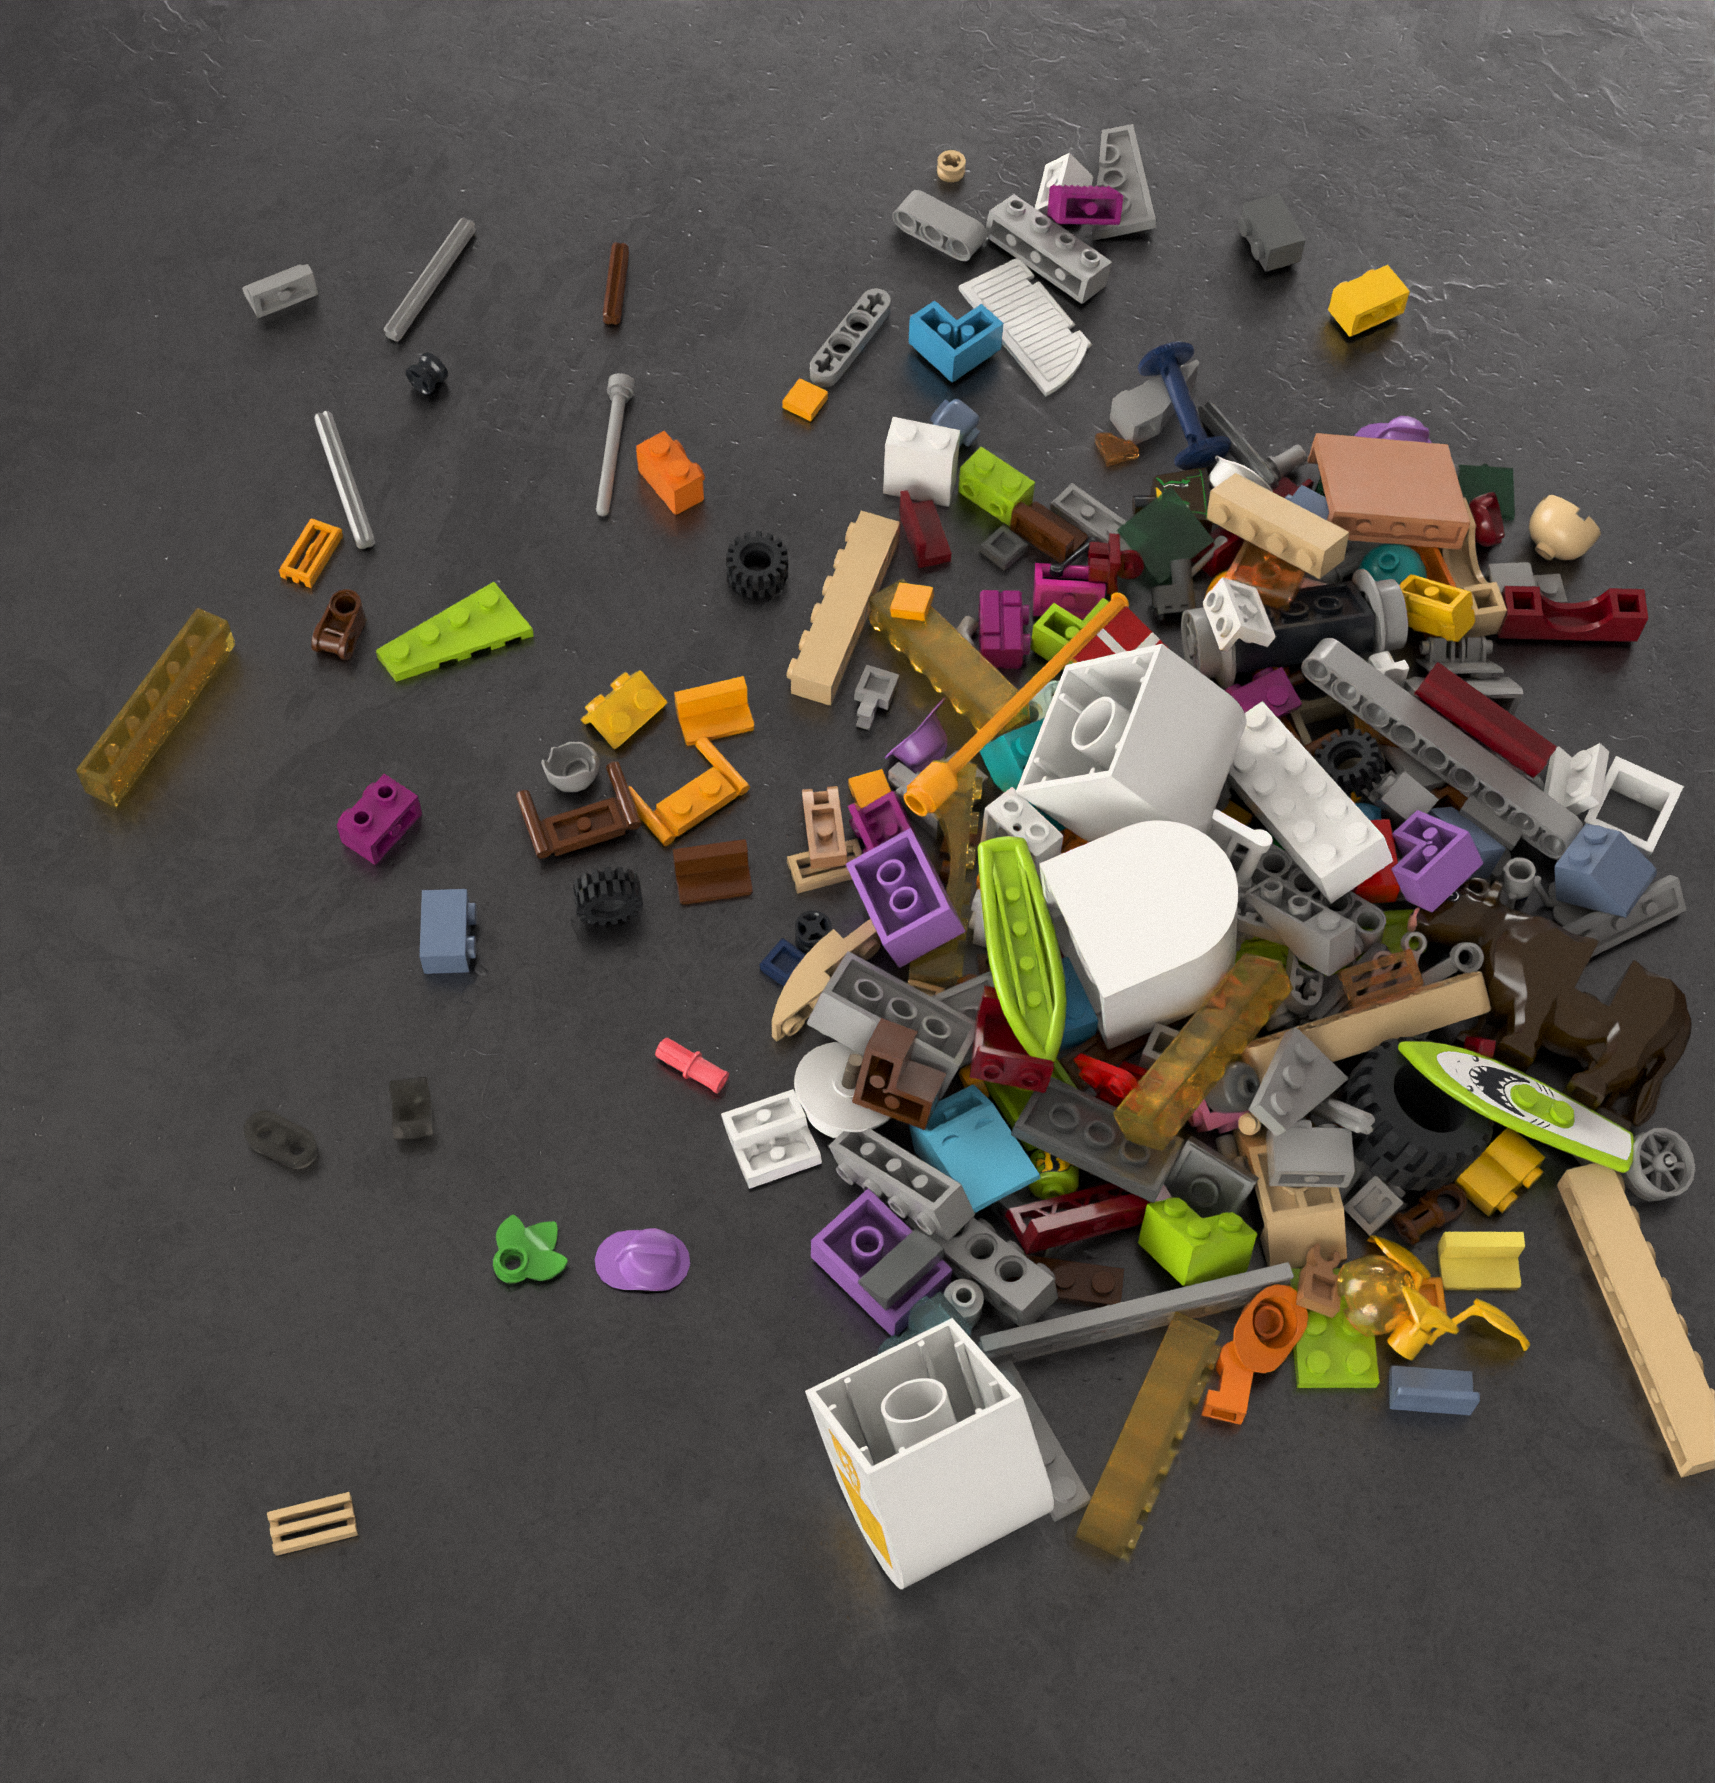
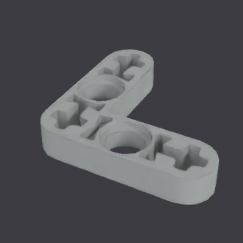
[1237,892,1324,1015]

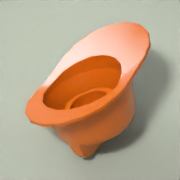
[1233,1284,1308,1374]

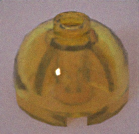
[1337,1254,1415,1337]

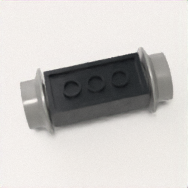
[1181,569,1408,690]

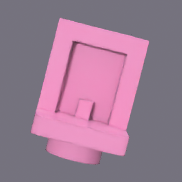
[1184,1092,1249,1134]

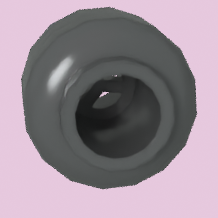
[1201,1061,1260,1114]

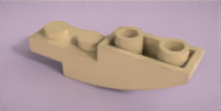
[772,918,881,1042]

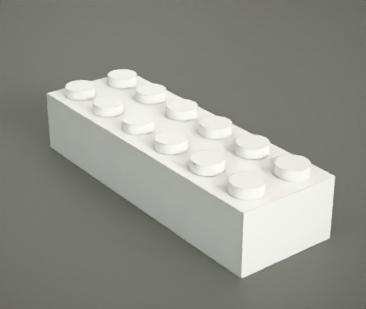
[1227,701,1393,903]

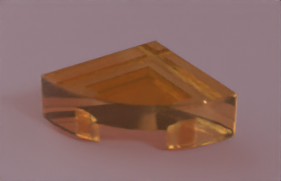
[1095,432,1139,466]

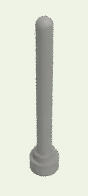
[596,373,635,516]

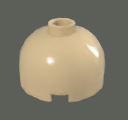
[1529,495,1601,560]

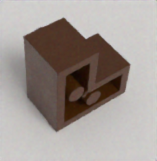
[852,1018,947,1130]

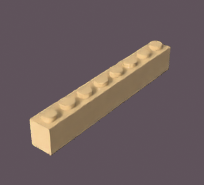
[1557,1163,1715,1478]

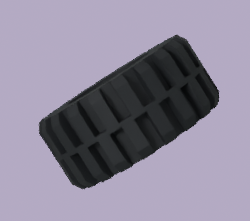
[1337,1037,1494,1191]

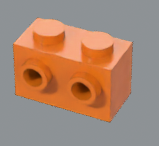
[636,430,705,516]

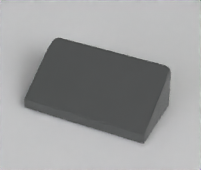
[858,1229,945,1311]

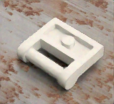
[1206,809,1273,893]

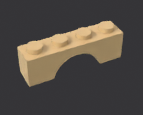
[1439,498,1507,639]

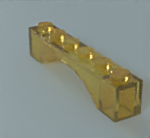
[909,760,983,987]

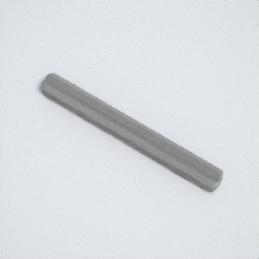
[384,217,475,341]
[314,411,375,550]

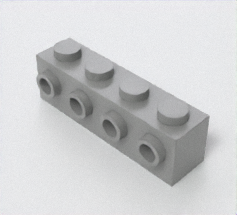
[986,194,1112,304]
[829,1128,975,1241]

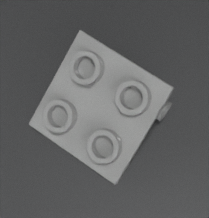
[1416,636,1504,679]

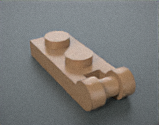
[802,786,848,869]

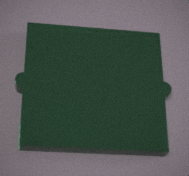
[1457,464,1515,520]

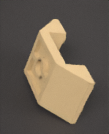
[1232,1116,1347,1268]

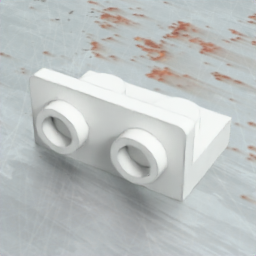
[1203,577,1276,652]
[1544,743,1609,815]

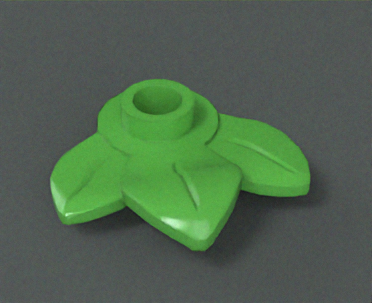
[493,1215,568,1283]

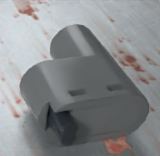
[1151,559,1196,621]

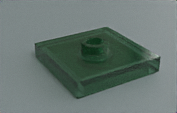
[1117,487,1214,585]

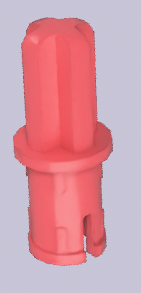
[655,1038,729,1094]

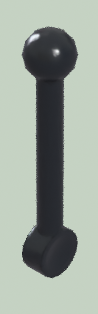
[1050,537,1098,577]

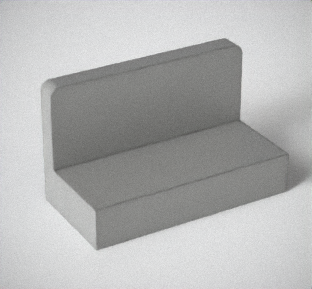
[242,264,318,318]

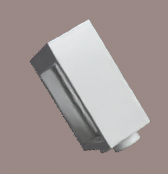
[1583,756,1684,860]
[981,787,1063,889]

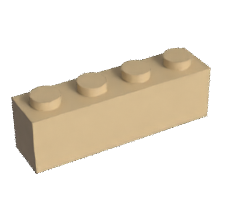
[1206,473,1349,579]

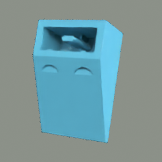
[909,1084,1040,1213]

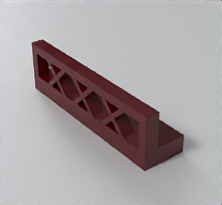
[1006,1183,1172,1254]

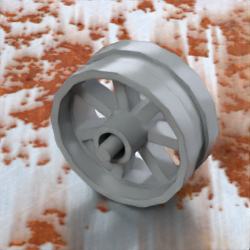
[1621,1128,1695,1201]

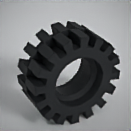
[726,531,788,598]
[1314,729,1385,799]
[573,867,643,925]

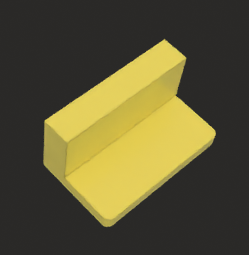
[1437,1232,1525,1291]

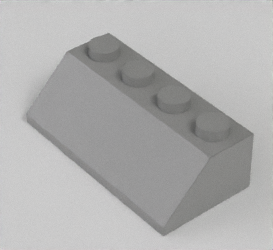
[806,951,976,1099]

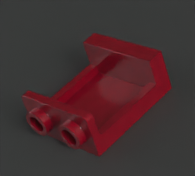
[969,986,1054,1093]

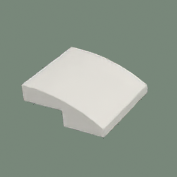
[721,1089,822,1189]

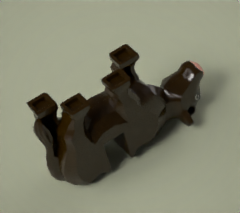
[1407,876,1692,1131]

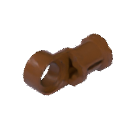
[1392,1183,1467,1245]

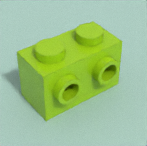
[958,447,1035,527]

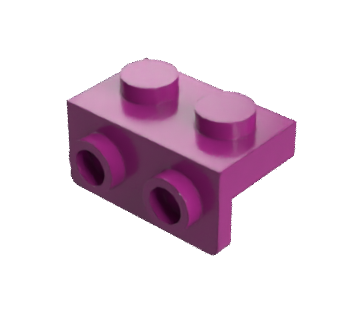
[1225,667,1302,719]
[848,790,918,854]

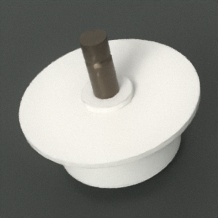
[794,1042,891,1138]

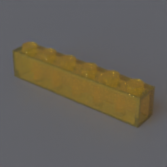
[869,578,1030,741]
[75,607,236,807]
[1113,953,1294,1151]
[1075,1311,1222,1558]

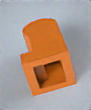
[1201,1341,1253,1425]

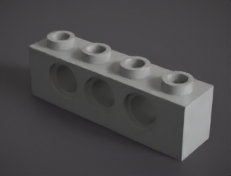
[905,1217,1058,1327]

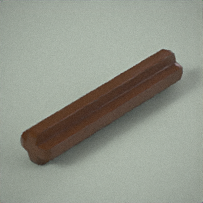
[603,242,629,325]

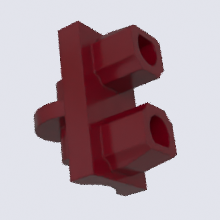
[1088,533,1144,594]

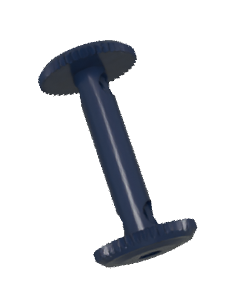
[1138,341,1231,470]

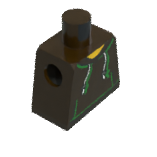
[1132,468,1213,540]

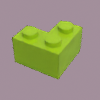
[1030,598,1109,671]
[1138,1197,1257,1287]

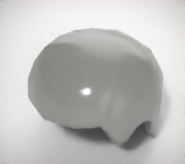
[541,742,600,792]

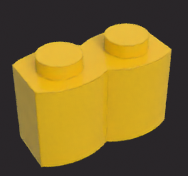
[1454,1128,1545,1217]

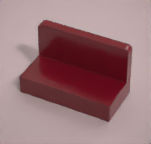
[899,490,952,569]

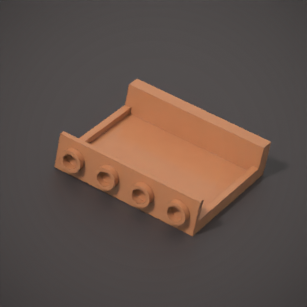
[1308,433,1471,549]

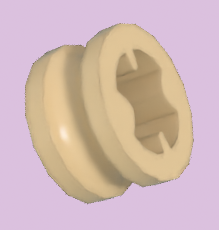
[937,150,966,182]

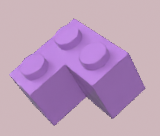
[1391,810,1484,912]

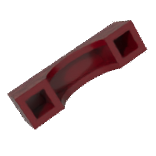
[1498,586,1648,642]

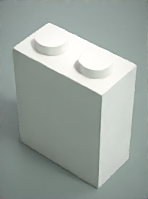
[883,417,960,507]

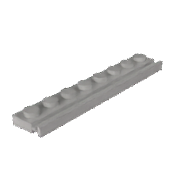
[978,1262,1294,1366]

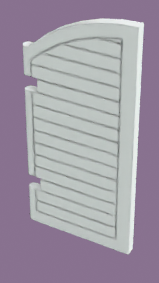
[959,258,1092,397]

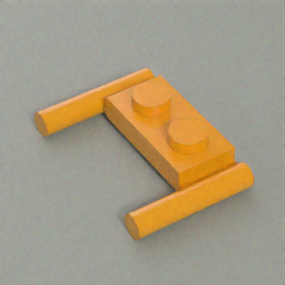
[628,736,750,846]

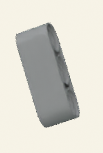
[892,190,988,261]

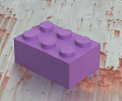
[846,828,966,968]
[811,1189,953,1338]

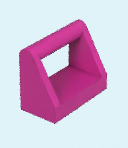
[1033,563,1106,619]

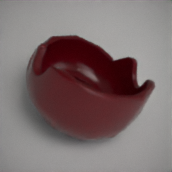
[1468,492,1505,547]

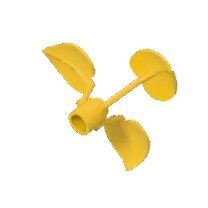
[1367,1235,1530,1361]

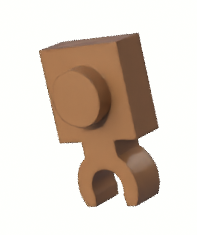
[1296,1243,1343,1318]

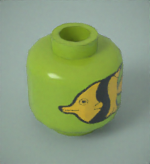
[1029,1149,1079,1200]

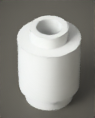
[942,1279,984,1330]

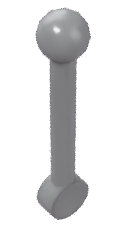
[1191,536,1228,577]

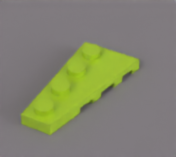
[375,582,534,682]

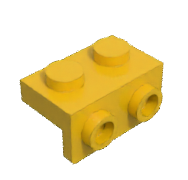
[580,670,668,749]

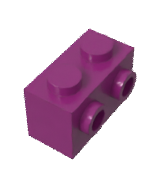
[336,774,422,865]

